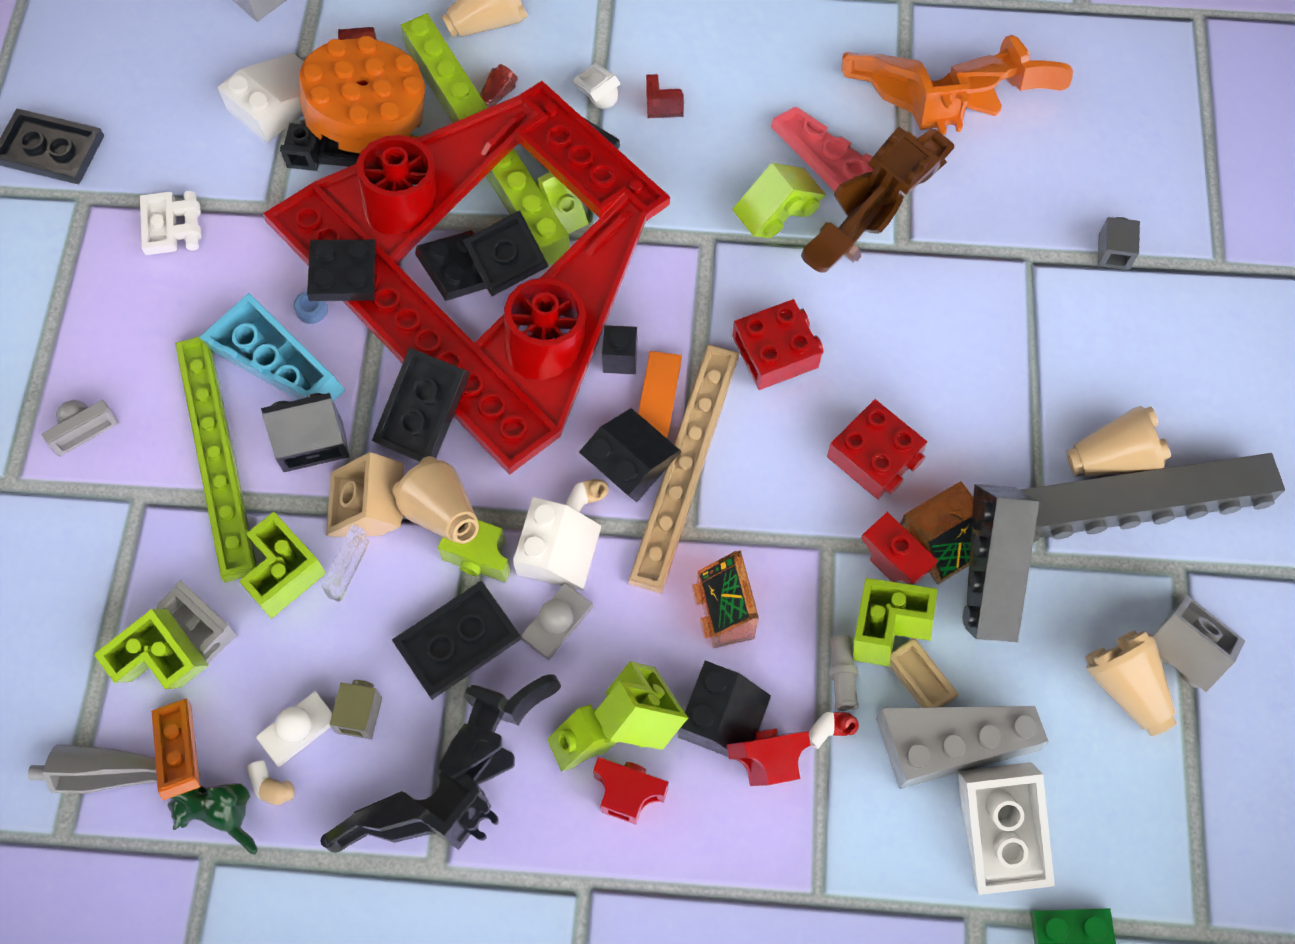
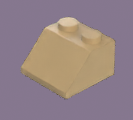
[326,452,404,537]

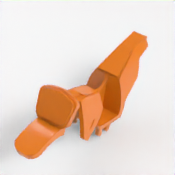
[841,35,1073,135]

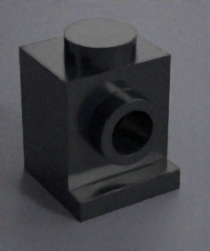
[280,119,321,171]

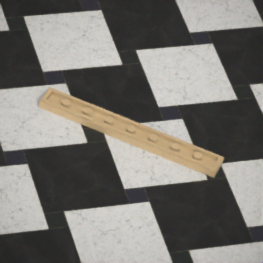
[629,344,739,594]

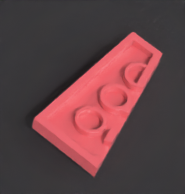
[771,107,874,192]

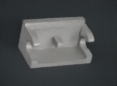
[156,580,238,664]

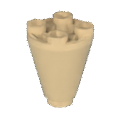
[442,0,528,38]
[1066,406,1171,477]
[393,456,479,544]
[1085,630,1177,736]

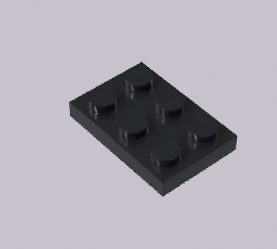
[0,108,105,185]
[371,347,471,462]
[392,580,522,700]

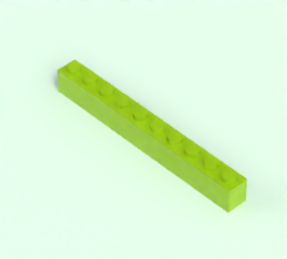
[400,13,570,266]

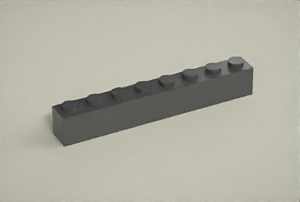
[1020,453,1285,543]

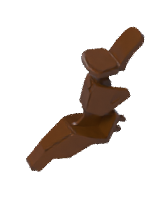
[801,127,955,273]

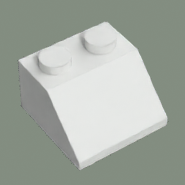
[513,497,601,591]

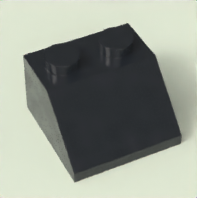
[579,408,682,502]
[678,660,771,757]

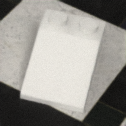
[217,53,304,143]
[957,762,1055,895]

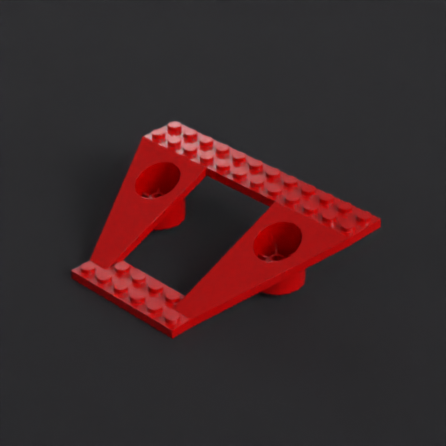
[263,81,671,475]

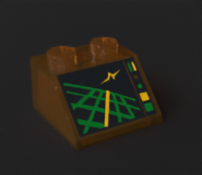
[900,481,973,585]
[692,550,759,648]

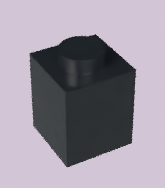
[602,325,638,375]

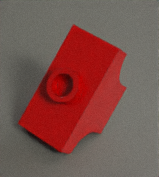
[861,512,938,585]
[726,728,811,786]
[593,757,669,825]

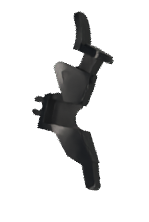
[320,674,561,853]

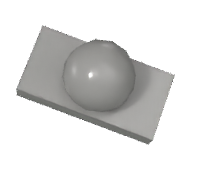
[41,400,119,456]
[521,583,593,661]

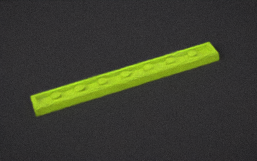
[175,336,257,583]

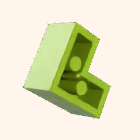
[732,163,826,238]
[239,511,326,619]
[853,578,938,667]
[93,609,209,690]
[594,661,688,750]

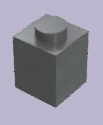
[1098,217,1140,270]

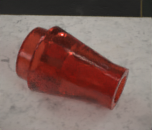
[479,64,518,108]

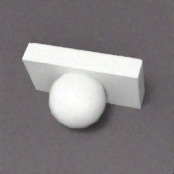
[573,63,620,109]
[256,691,332,767]

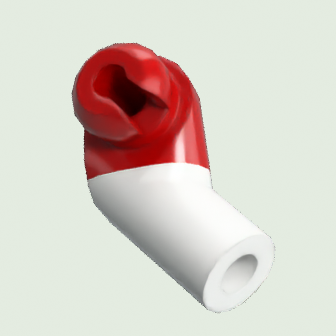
[808,712,859,749]

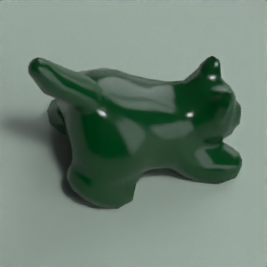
[168,783,258,855]

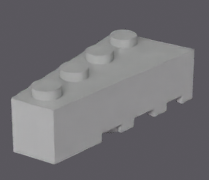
[876,706,1049,789]

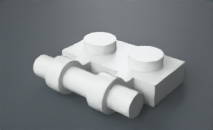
[140,191,202,255]

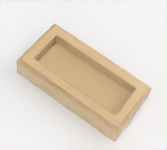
[890,638,959,708]

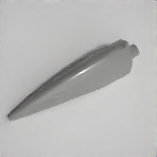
[28,745,201,794]

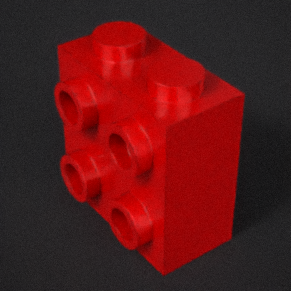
[732,299,824,390]
[827,399,928,500]

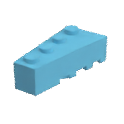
[199,293,345,401]

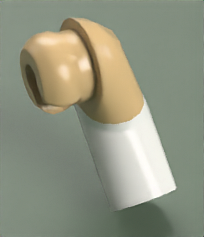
[565,479,609,513]
[247,760,295,805]

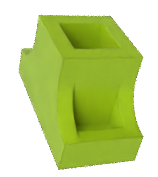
[536,172,589,234]
[437,520,511,583]
[547,704,616,772]

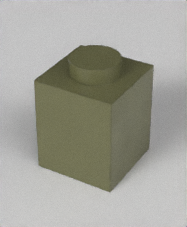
[329,680,382,740]

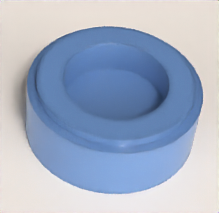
[294,291,328,324]

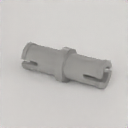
[829,635,859,711]

